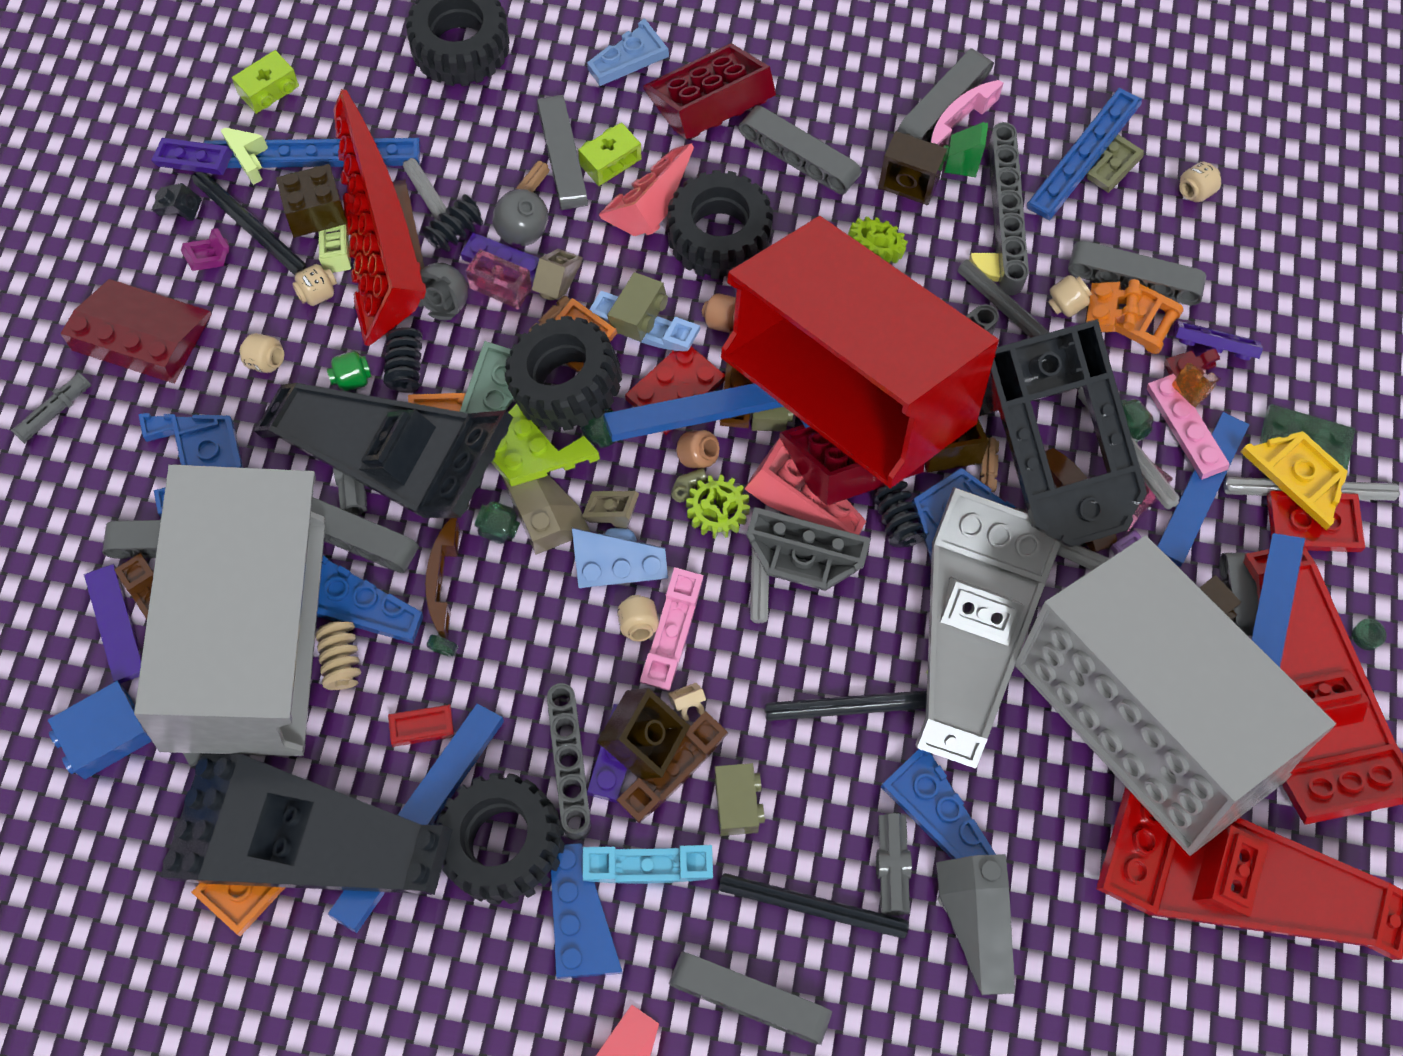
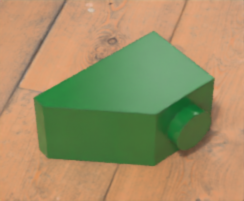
[943,122,988,178]

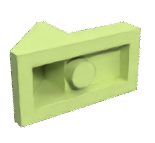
[221,128,268,185]

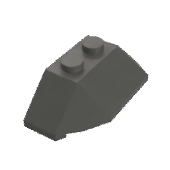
[746,507,871,591]

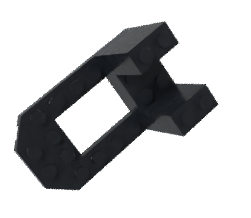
[979,319,1147,547]

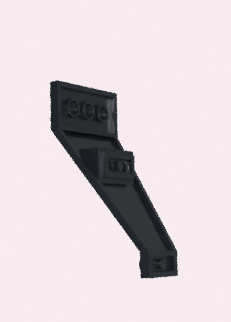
[254,383,514,518]
[160,754,453,895]

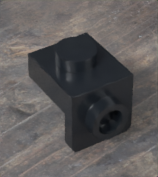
[151,183,202,221]

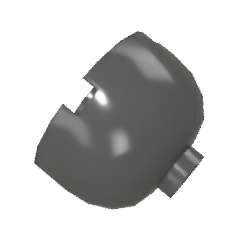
[492,189,548,246]
[418,263,468,321]

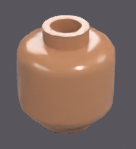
[702,293,736,333]
[676,430,720,469]

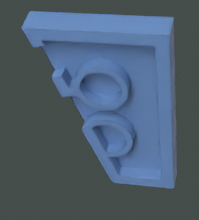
[587,18,669,86]
[572,528,668,588]

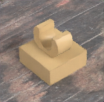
[668,683,706,721]

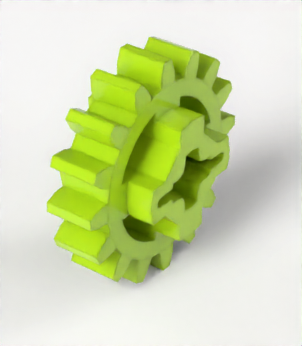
[848,216,908,264]
[686,475,750,539]

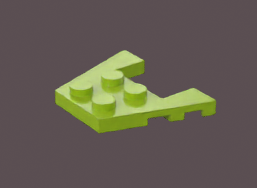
[491,403,600,487]

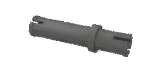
[11,372,92,444]

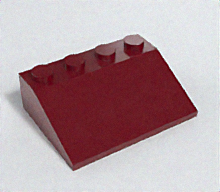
[643,43,776,139]
[60,279,212,384]
[780,425,925,506]

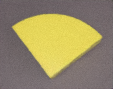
[970,253,1000,282]

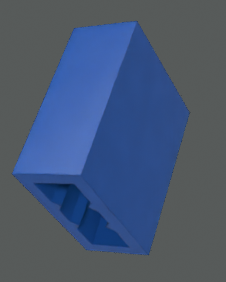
[48,681,152,780]

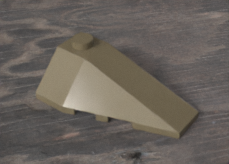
[500,474,590,555]

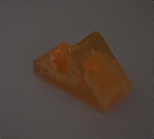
[1172,363,1221,408]

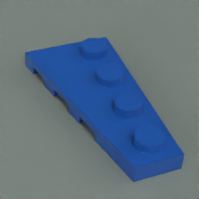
[317,556,424,644]
[881,749,996,859]
[551,843,623,979]

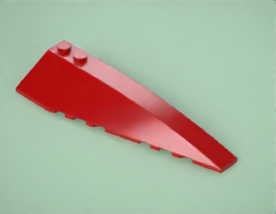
[333,89,426,346]

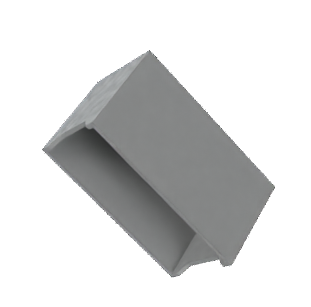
[134,465,326,756]
[1015,535,1336,856]

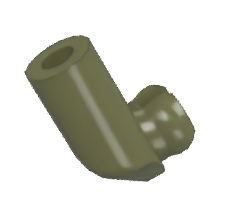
[671,468,708,503]

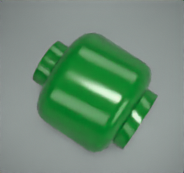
[327,351,372,392]

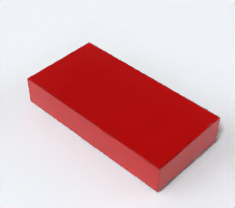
[388,704,455,747]

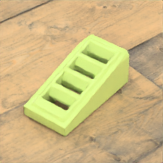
[319,224,351,273]

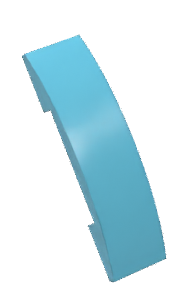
[583,845,713,884]

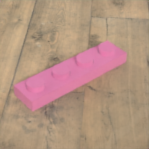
[1147,374,1230,480]

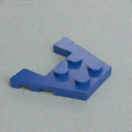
[138,413,243,517]
[912,468,1016,559]

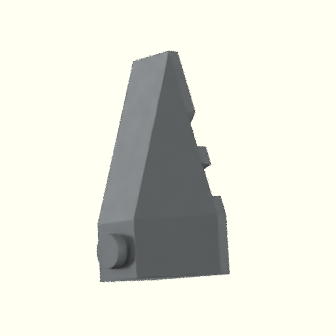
[936,854,1015,995]

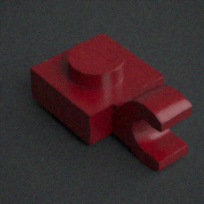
[1164,349,1220,386]

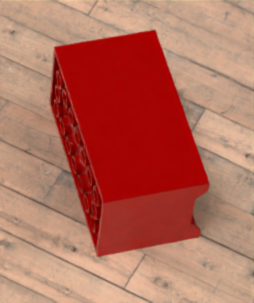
[721,216,999,489]

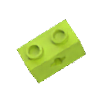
[231,50,299,114]
[578,122,642,186]

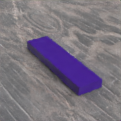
[84,564,142,684]

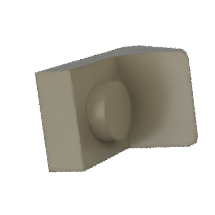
[582,491,639,528]

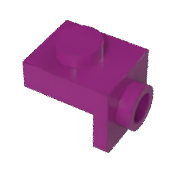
[181,228,229,271]

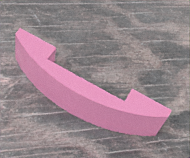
[930,80,1004,147]
[640,567,704,691]

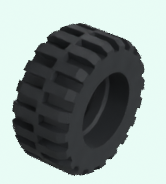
[406,0,510,86]
[667,170,773,279]
[505,316,622,431]
[436,773,565,905]

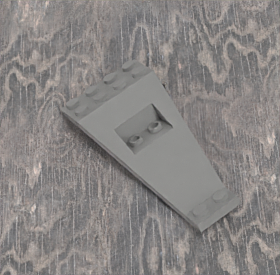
[915,487,1061,768]

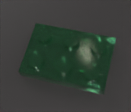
[1259,404,1356,470]

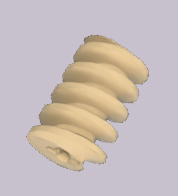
[316,622,361,690]

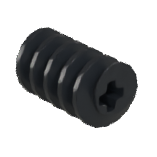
[422,194,483,252]
[383,327,423,393]
[873,481,927,548]

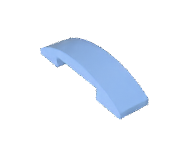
[589,291,701,351]

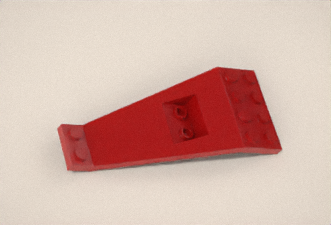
[1243,546,1403,825]
[1096,786,1403,960]

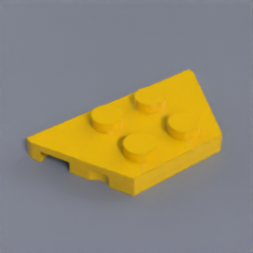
[1241,431,1348,530]

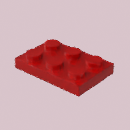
[625,346,725,435]
[1267,491,1365,553]

